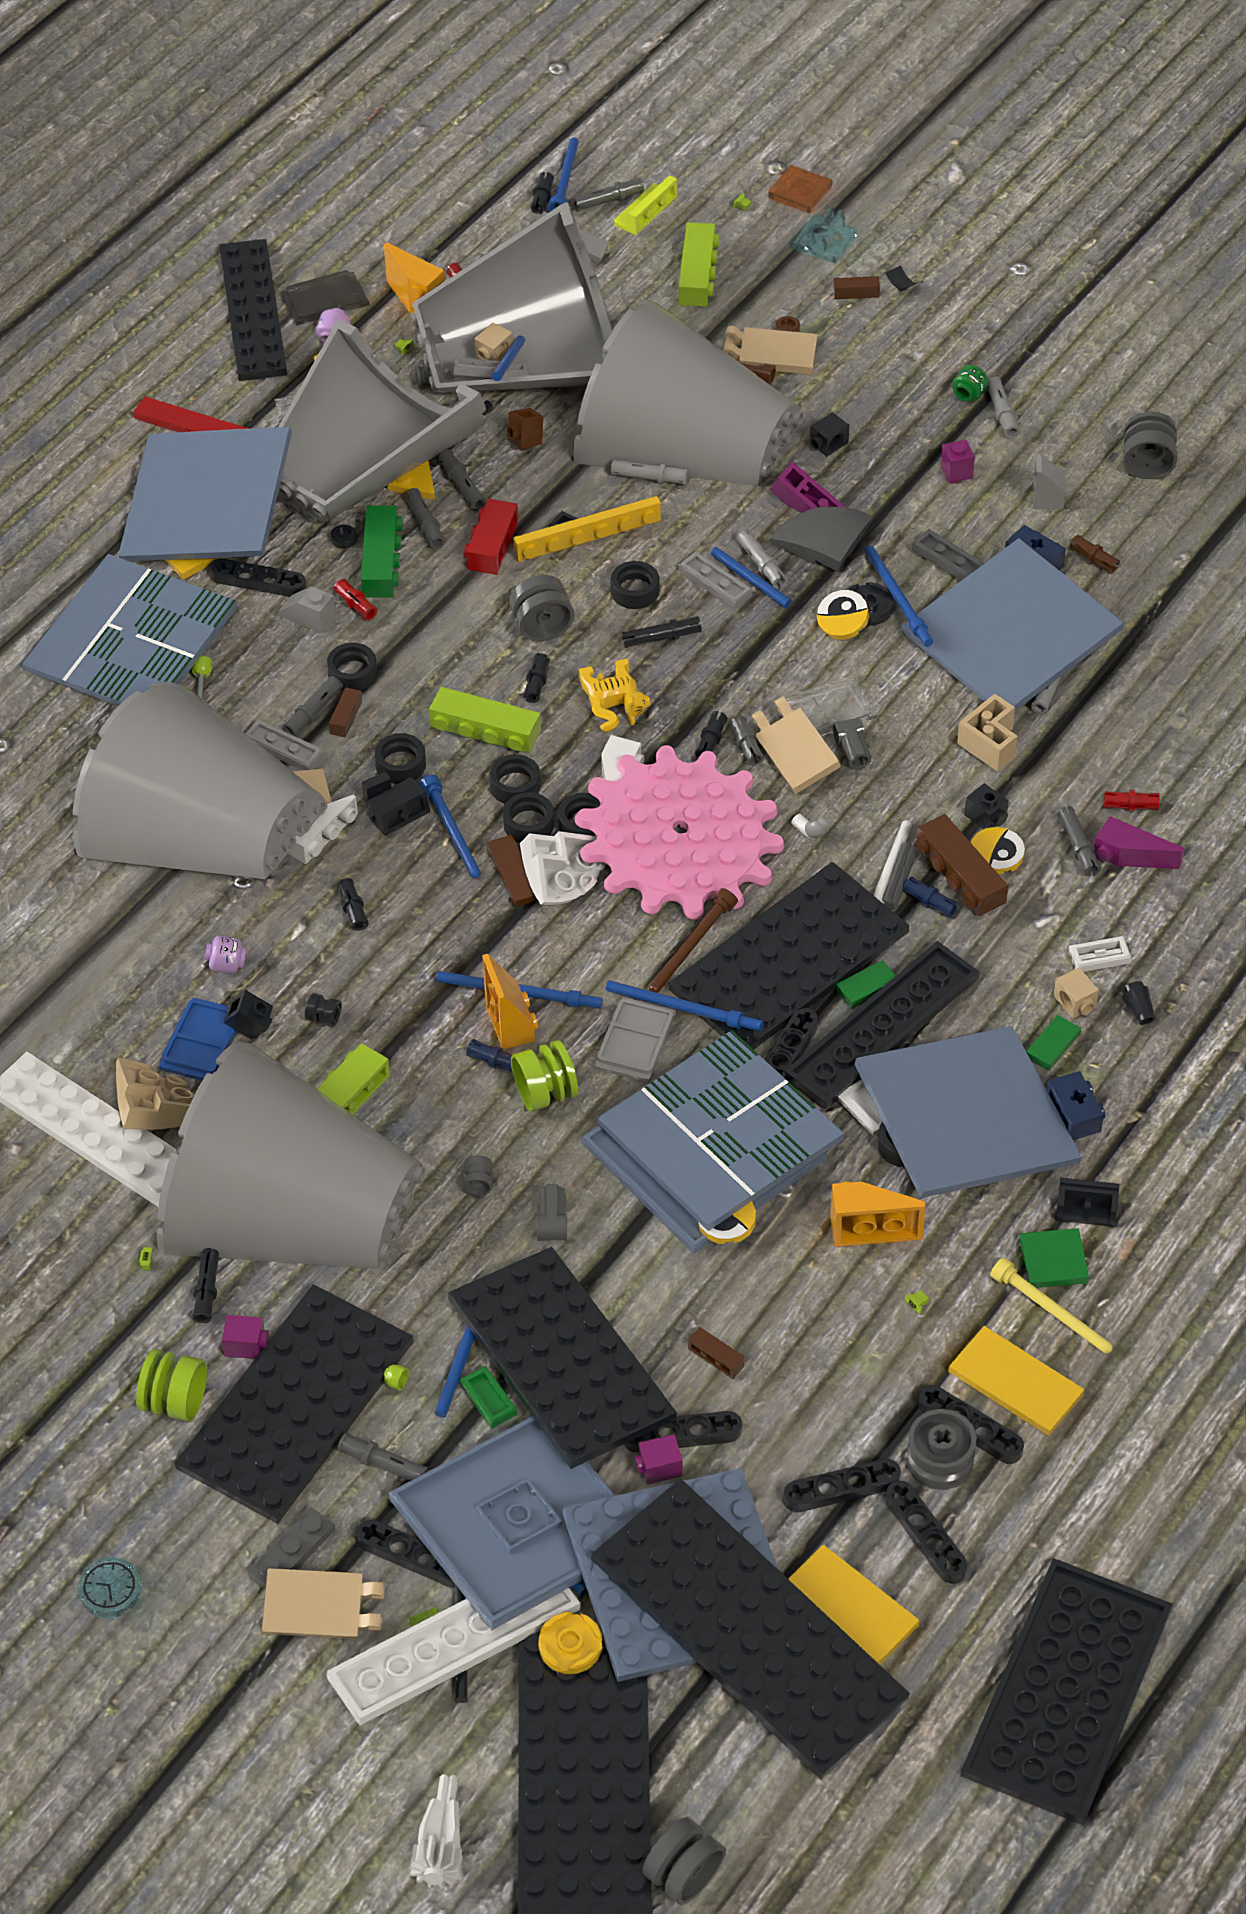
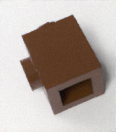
[507,408,544,450]

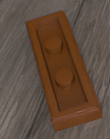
[486,834,538,907]

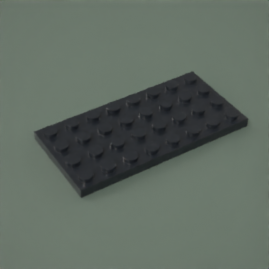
[668,861,909,1050]
[448,1246,677,1469]
[175,1284,414,1524]
[960,1558,1173,1826]

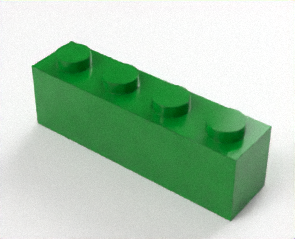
[361,506,403,598]

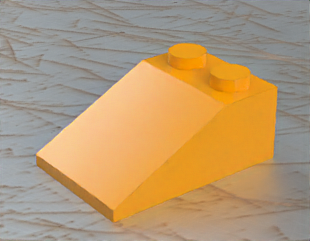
[384,242,445,314]
[482,954,538,1050]
[830,1181,926,1247]

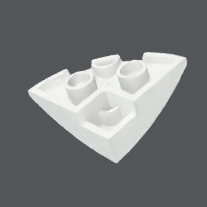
[520,832,606,905]

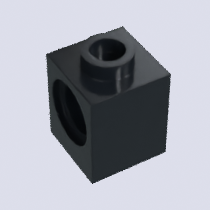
[810,412,849,457]

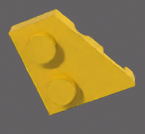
[387,461,435,500]

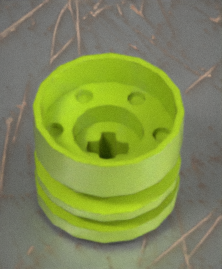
[511,1040,578,1112]
[136,1348,207,1422]

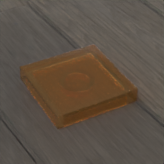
[768,165,832,213]

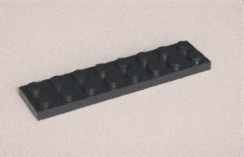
[219,239,287,381]
[784,941,980,1110]

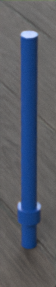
[865,545,934,647]
[437,971,603,1009]
[606,980,764,1032]

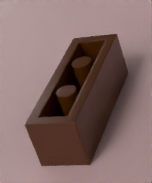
[833,276,880,300]
[329,688,362,738]
[688,1327,745,1379]

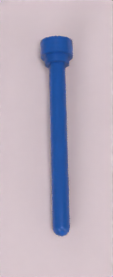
[548,137,579,212]
[419,774,481,878]

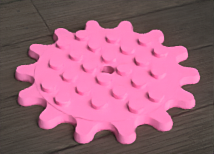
[575,745,785,920]

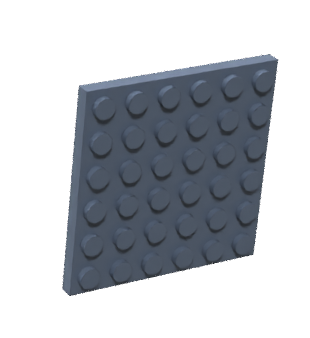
[562,1468,778,1682]

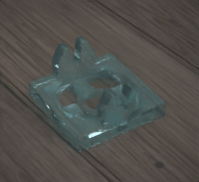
[793,207,857,264]

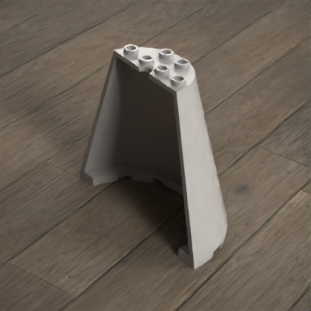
[411,202,614,393]
[574,300,803,486]
[278,319,487,523]
[73,682,328,879]
[157,1040,425,1269]

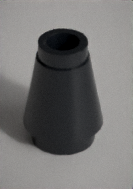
[1122,981,1156,1025]

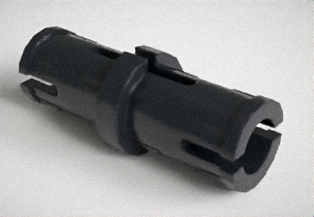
[530,172,554,214]
[523,653,550,703]
[695,711,728,758]
[337,878,369,931]

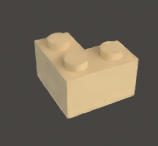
[957,694,1018,772]

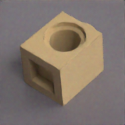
[475,322,513,361]
[1054,967,1099,1019]

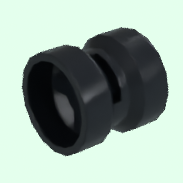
[305,993,342,1028]

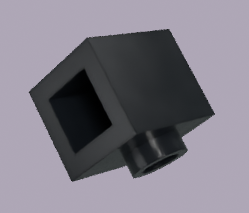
[964,783,1009,829]
[223,989,273,1039]

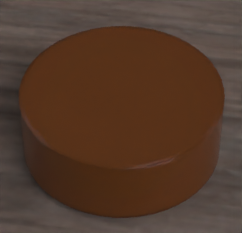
[776,316,800,332]

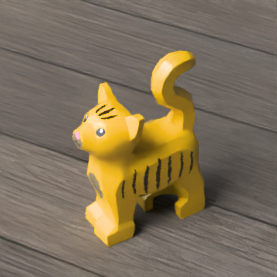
[579,658,651,732]

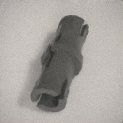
[730,716,764,766]

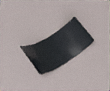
[886,266,923,291]

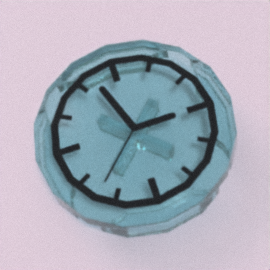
[78,1557,141,1618]

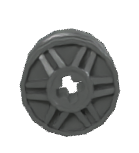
[1123,411,1177,479]

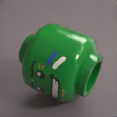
[952,365,989,402]

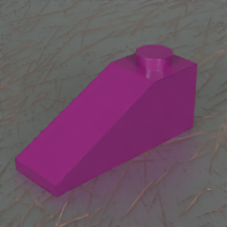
[769,461,845,513]
[1094,816,1184,869]

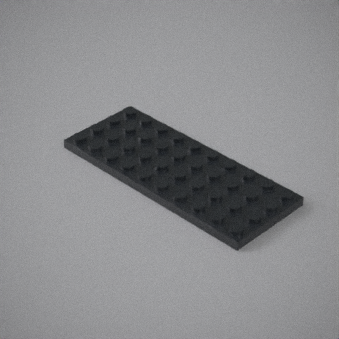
[591,1478,910,1780]
[518,1630,652,1914]

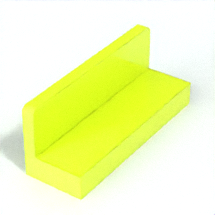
[614,175,677,235]

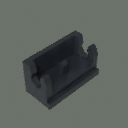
[365,777,431,836]
[1056,1178,1119,1227]

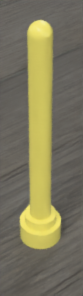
[990,1257,1113,1354]

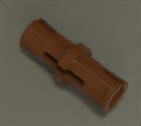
[1070,534,1120,574]

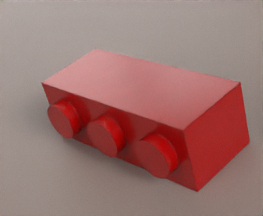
[464,498,518,575]

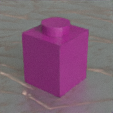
[941,440,975,483]
[222,1315,269,1359]
[634,1434,683,1485]

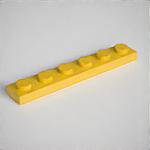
[514,496,661,562]

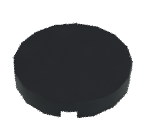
[848,582,894,626]

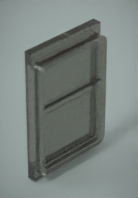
[281,270,369,326]

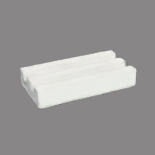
[1069,936,1131,972]

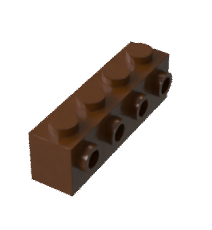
[916,814,1008,917]

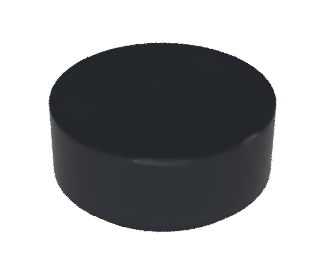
[331,524,357,549]

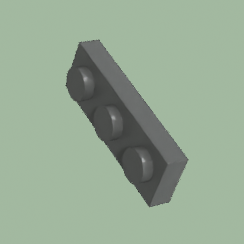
[912,529,985,581]
[248,1507,335,1590]

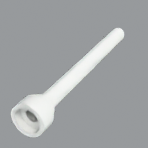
[873,820,912,904]

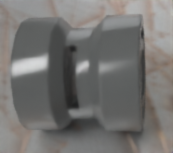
[463,1155,493,1196]

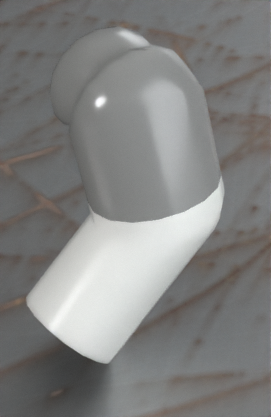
[791,814,830,839]

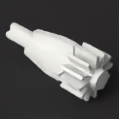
[410,1774,462,1888]

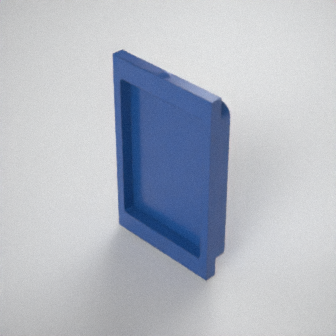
[159,997,238,1081]

